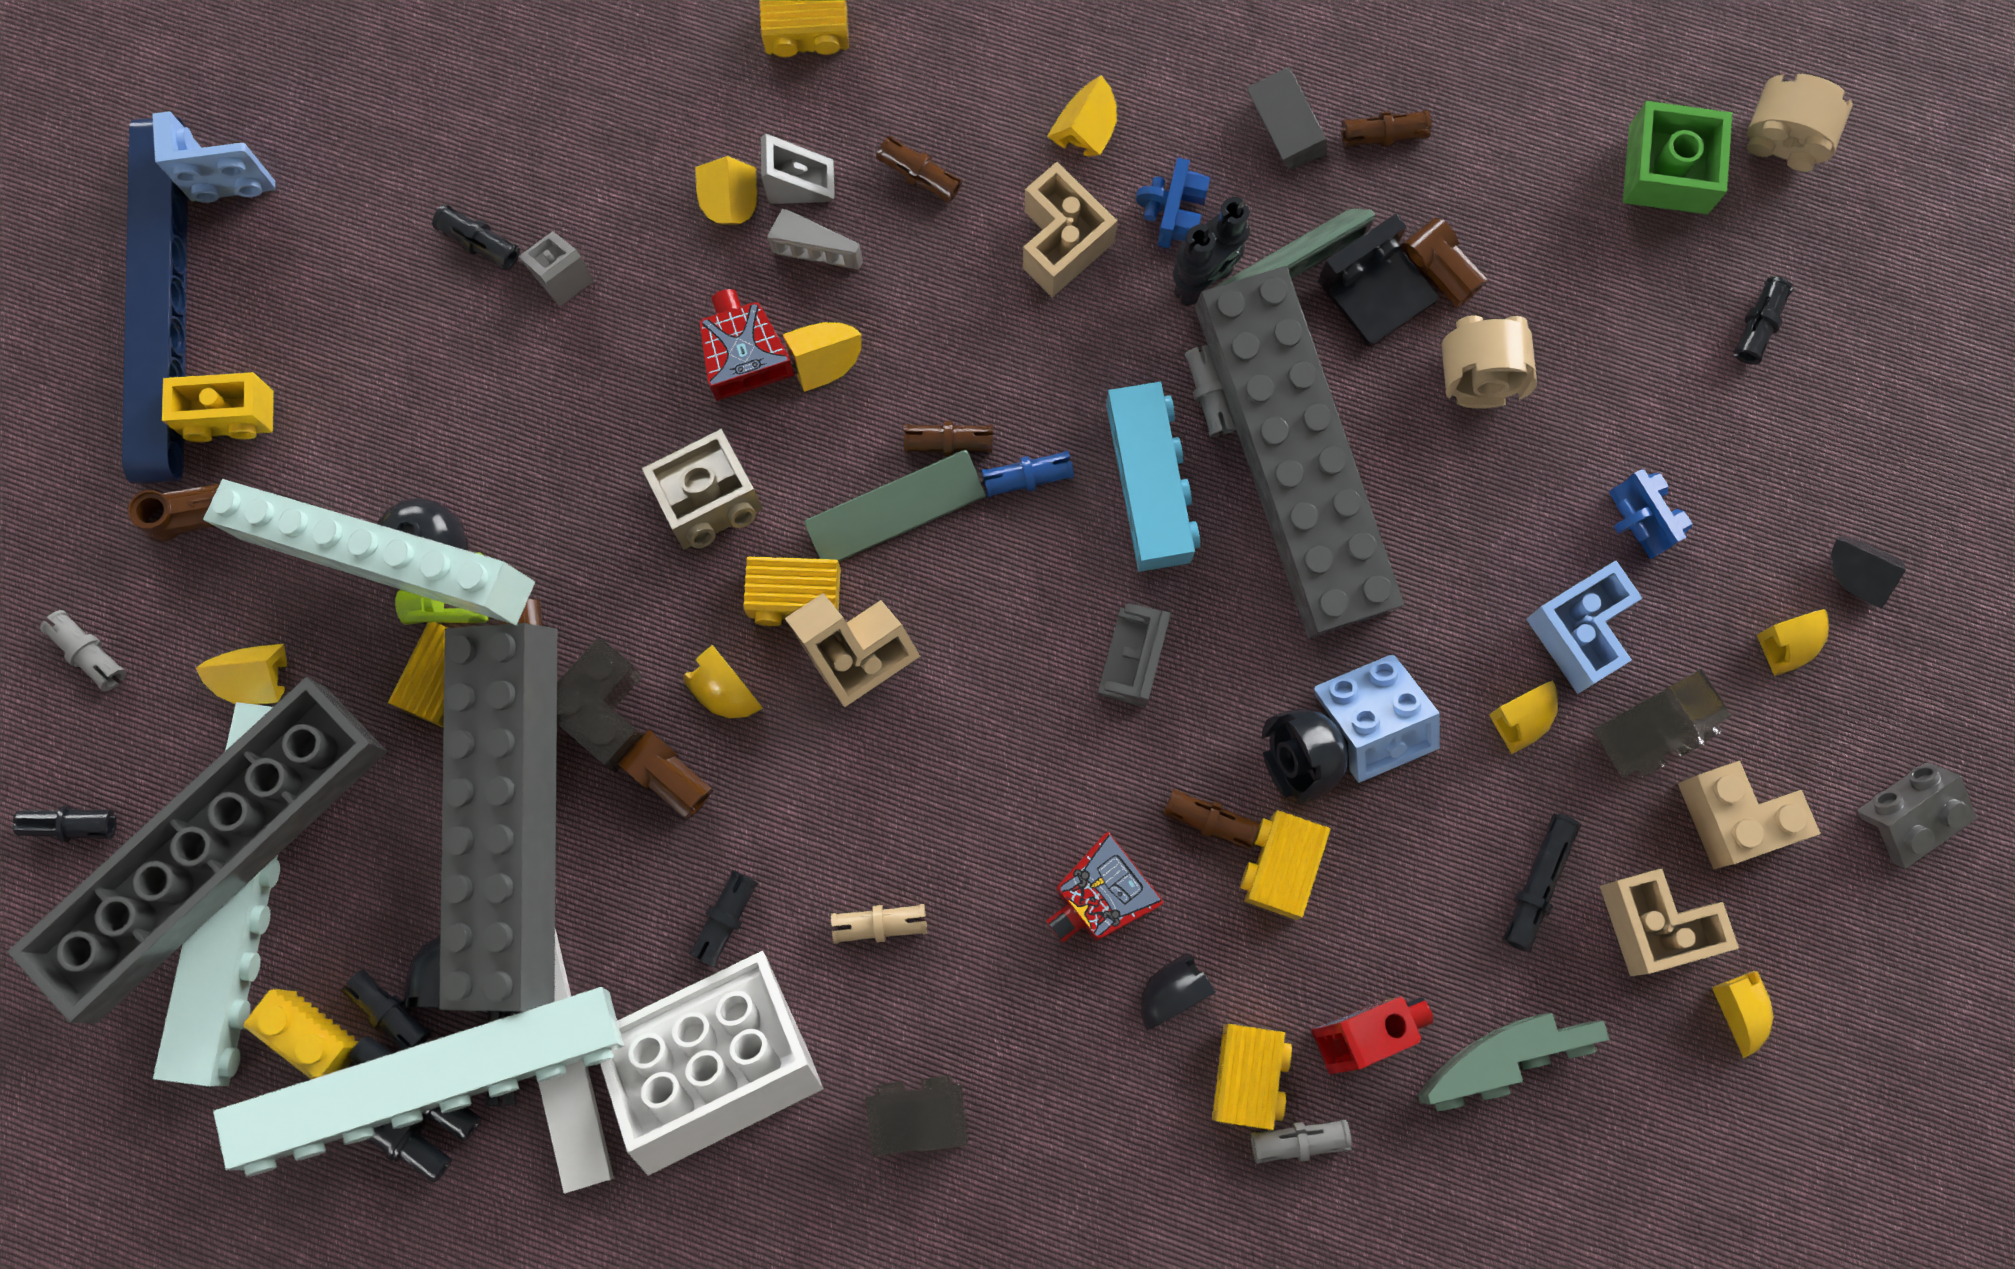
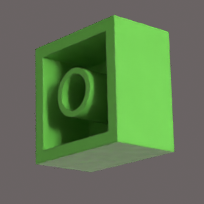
[1623,101,1732,215]

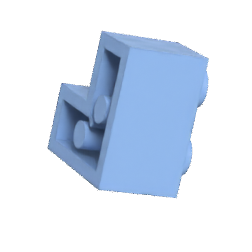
[1526,561,1642,694]

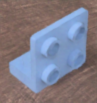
[153,111,276,203]
[1314,655,1440,783]

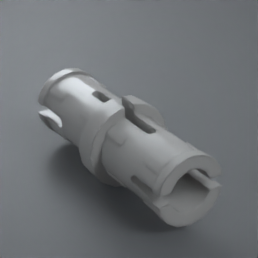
[1185,345,1236,438]
[40,610,126,691]
[1251,1120,1352,1164]

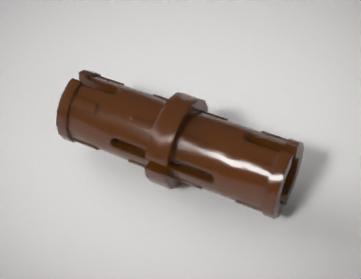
[1341,110,1432,148]
[876,135,963,204]
[904,421,993,456]
[1163,788,1260,850]

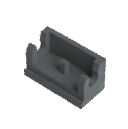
[1247,66,1327,170]
[1097,604,1171,708]

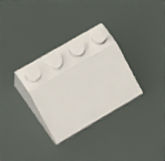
[600,951,823,1176]

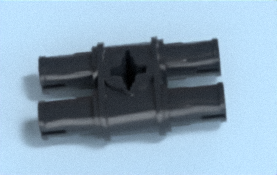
[1173,197,1250,305]
[349,1036,482,1183]

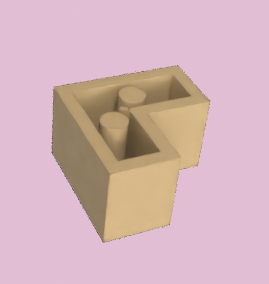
[1023,162,1117,298]
[785,593,920,708]
[1678,761,1821,870]
[1600,868,1739,976]

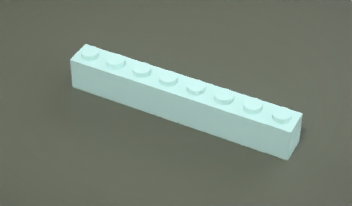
[203,479,535,625]
[153,702,280,1086]
[214,987,624,1177]

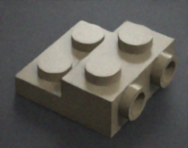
[642,429,764,550]

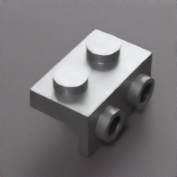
[1858,763,1977,869]

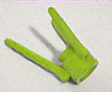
[395,552,488,625]

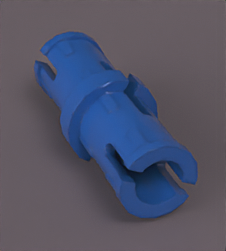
[981,450,1074,498]

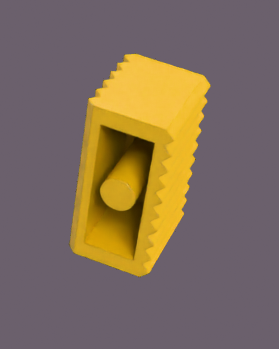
[760,0,849,57]
[743,557,841,626]
[388,622,448,728]
[1240,810,1330,920]
[243,989,359,1080]
[1212,1024,1292,1130]

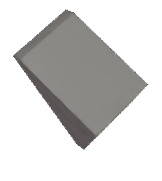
[761,134,834,204]
[518,231,594,307]

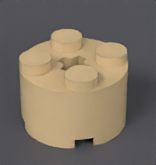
[1747,74,1853,172]
[1441,315,1537,408]

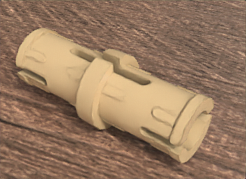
[831,904,927,944]

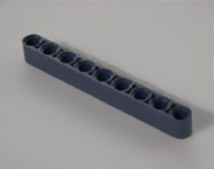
[122,116,188,484]

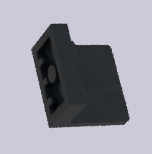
[1318,214,1439,346]

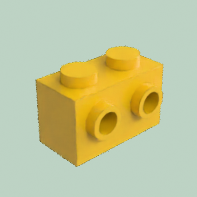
[162,372,274,442]

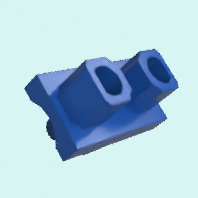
[1135,157,1210,248]
[1609,469,1692,560]

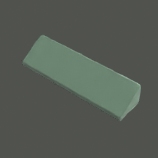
[1213,209,1375,288]
[804,450,986,562]

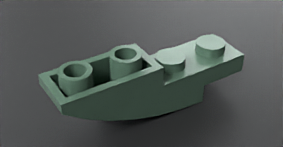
[1418,1013,1610,1111]

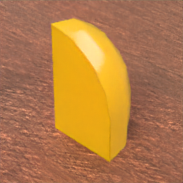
[1047,75,1117,156]
[695,156,757,225]
[783,322,861,392]
[1757,609,1829,676]
[196,644,287,705]
[683,645,763,719]
[1489,680,1558,754]
[1712,971,1774,1058]

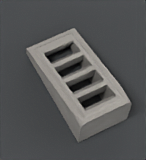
[767,209,863,270]

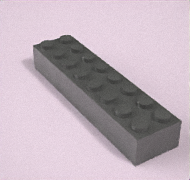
[1195,266,1405,639]
[439,623,557,1011]
[7,677,387,1023]

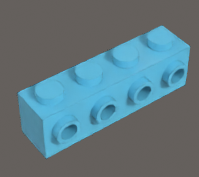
[1106,381,1200,572]

